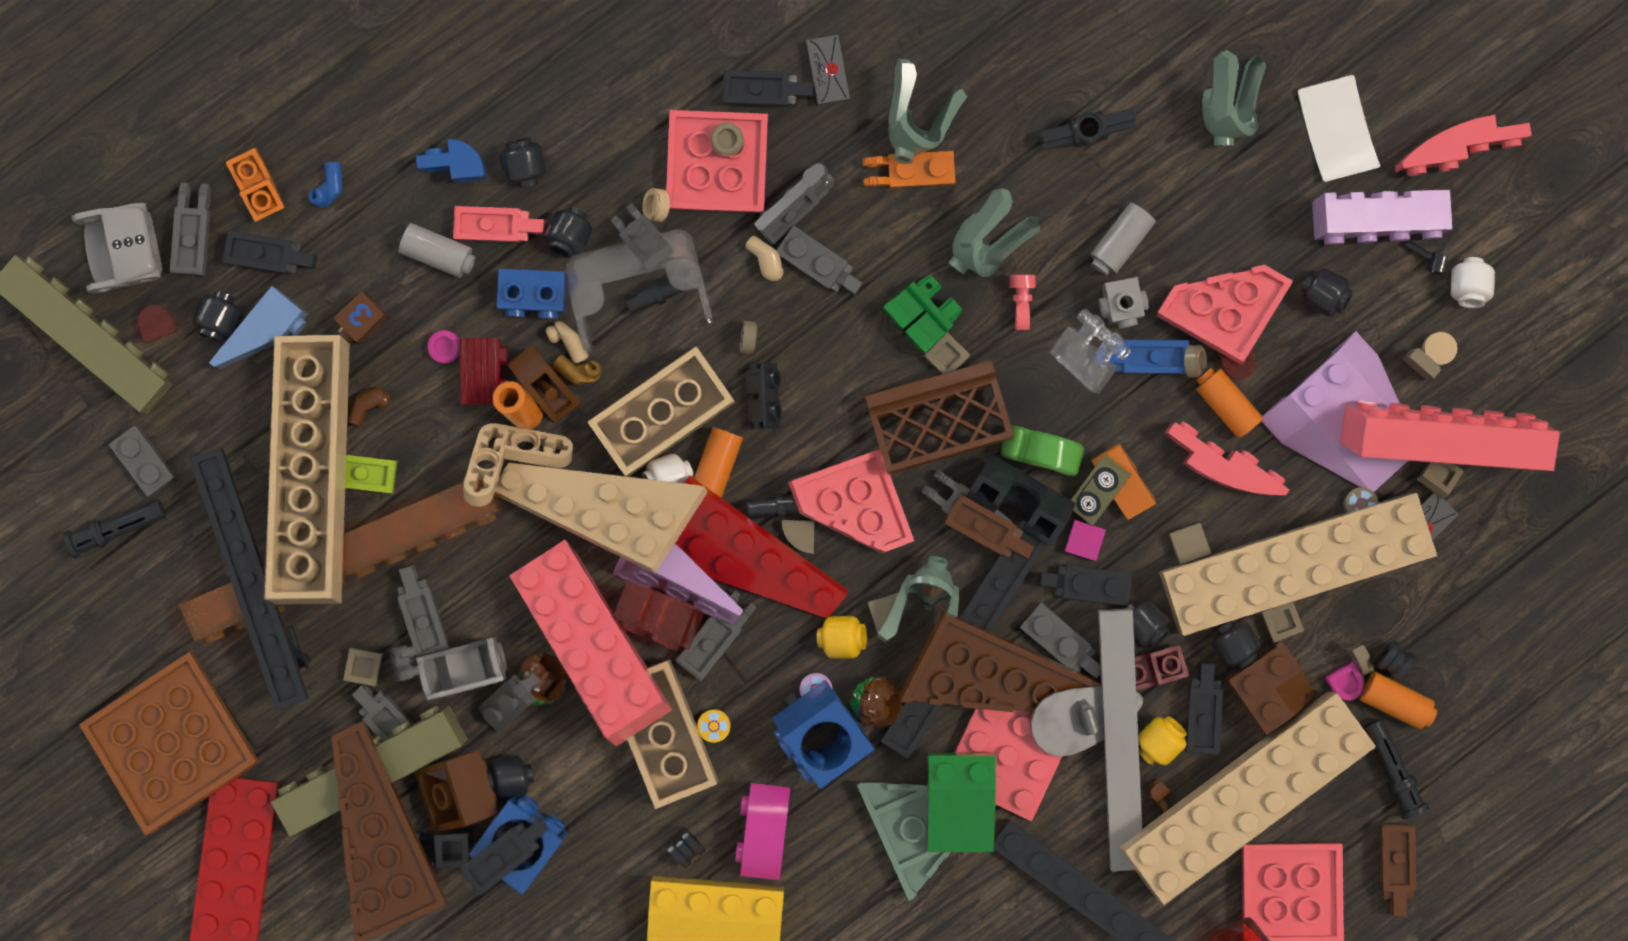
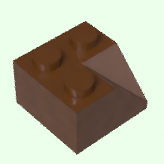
[1223,641,1315,735]
[414,750,499,833]

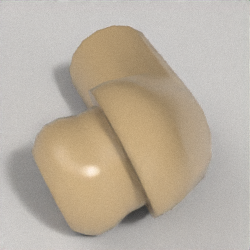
[746,236,783,281]
[546,321,588,363]

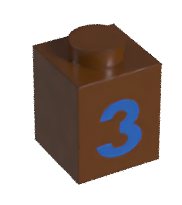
[333,291,389,344]

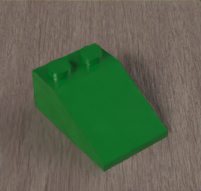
[927,752,996,852]

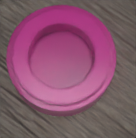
[428,330,460,364]

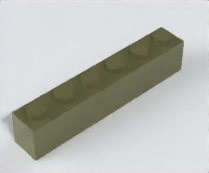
[0,255,173,414]
[271,705,468,837]

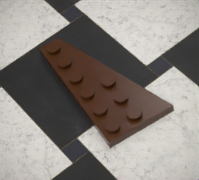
[331,721,448,941]

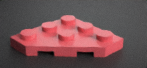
[1157,265,1293,365]
[788,449,914,553]

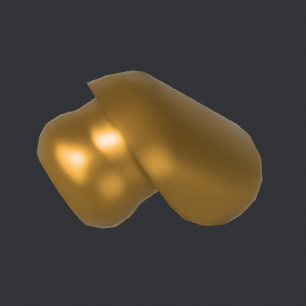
[552,354,601,385]

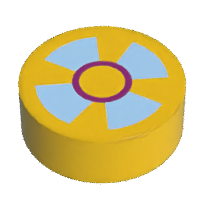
[697,709,731,743]

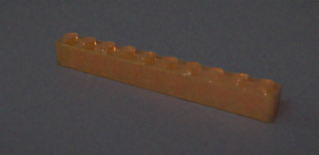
[179,480,502,644]

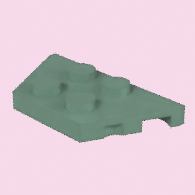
[857,782,951,901]

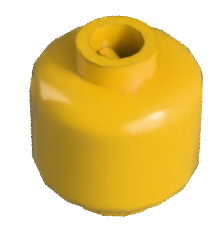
[817,616,867,659]
[1138,716,1187,765]

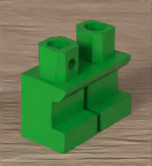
[882,275,962,355]

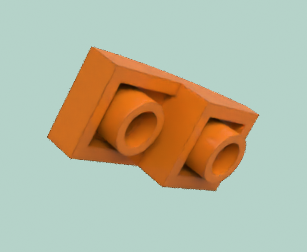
[225,147,285,222]
[1092,443,1156,520]

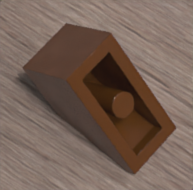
[507,344,581,423]

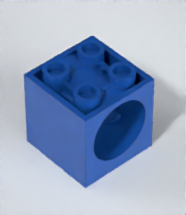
[772,679,875,789]
[469,795,568,895]

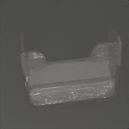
[566,229,714,354]

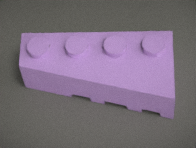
[1312,190,1452,245]

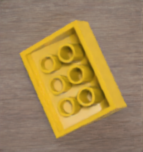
[647,876,784,941]

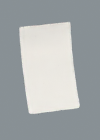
[1298,75,1380,182]

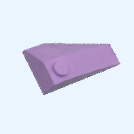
[612,544,743,624]

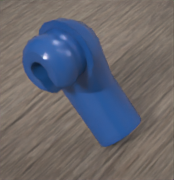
[309,162,343,208]

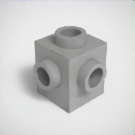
[1099,277,1149,329]

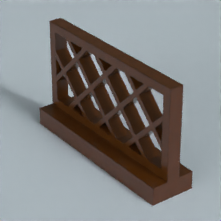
[865,360,1014,475]

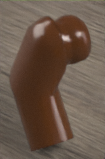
[347,387,391,427]

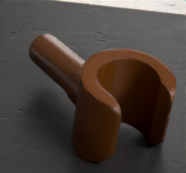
[1147,779,1171,813]

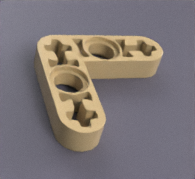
[464,423,573,507]

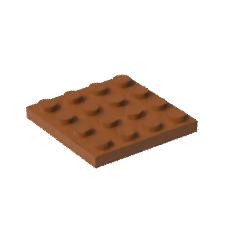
[79,652,260,836]

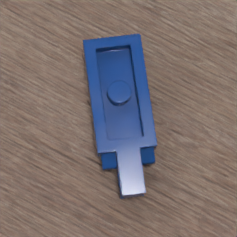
[1097,340,1189,374]

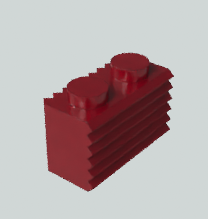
[459,338,508,406]

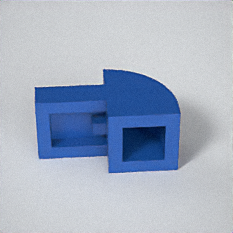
[416,139,488,183]

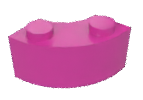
[735,783,790,880]

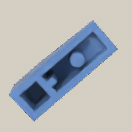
[209,286,308,369]

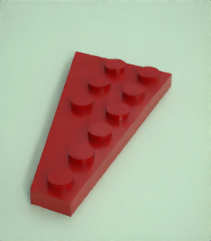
[675,475,848,618]

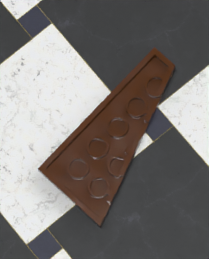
[898,611,1101,714]

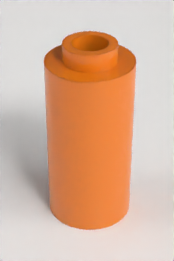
[1196,368,1263,439]
[493,381,543,430]
[694,427,743,498]
[1360,671,1437,730]

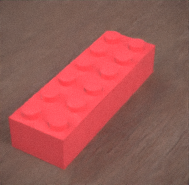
[1340,400,1560,471]
[510,540,673,746]

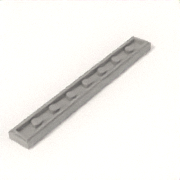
[1098,608,1142,872]

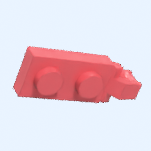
[453,206,546,243]

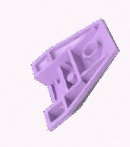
[1261,331,1408,492]

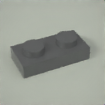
[108,425,177,497]

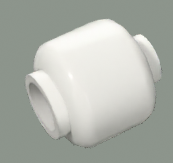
[1451,257,1495,308]
[642,454,694,484]

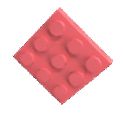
[666,110,768,213]
[954,709,1062,821]
[1242,842,1344,941]

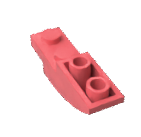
[1395,115,1532,176]
[1164,421,1289,496]

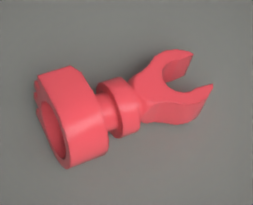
[1009,275,1036,330]

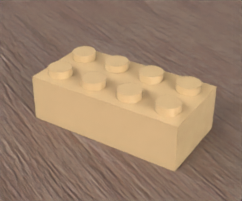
[588,347,735,477]
[627,659,719,809]

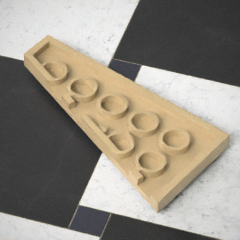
[494,463,707,574]

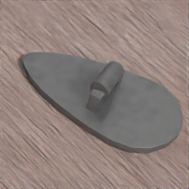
[1030,686,1143,757]

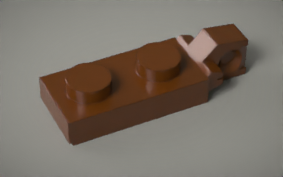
[944,494,1035,559]
[1379,824,1416,917]

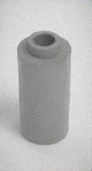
[1090,202,1156,276]
[398,223,476,278]

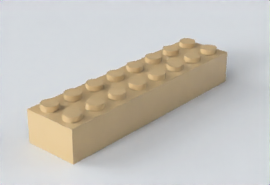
[265,335,350,604]
[1159,493,1437,636]
[1119,691,1376,905]

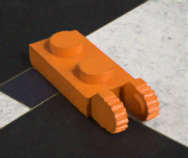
[862,151,955,189]

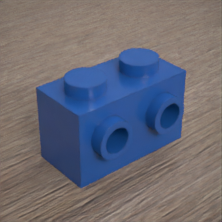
[497,269,568,319]

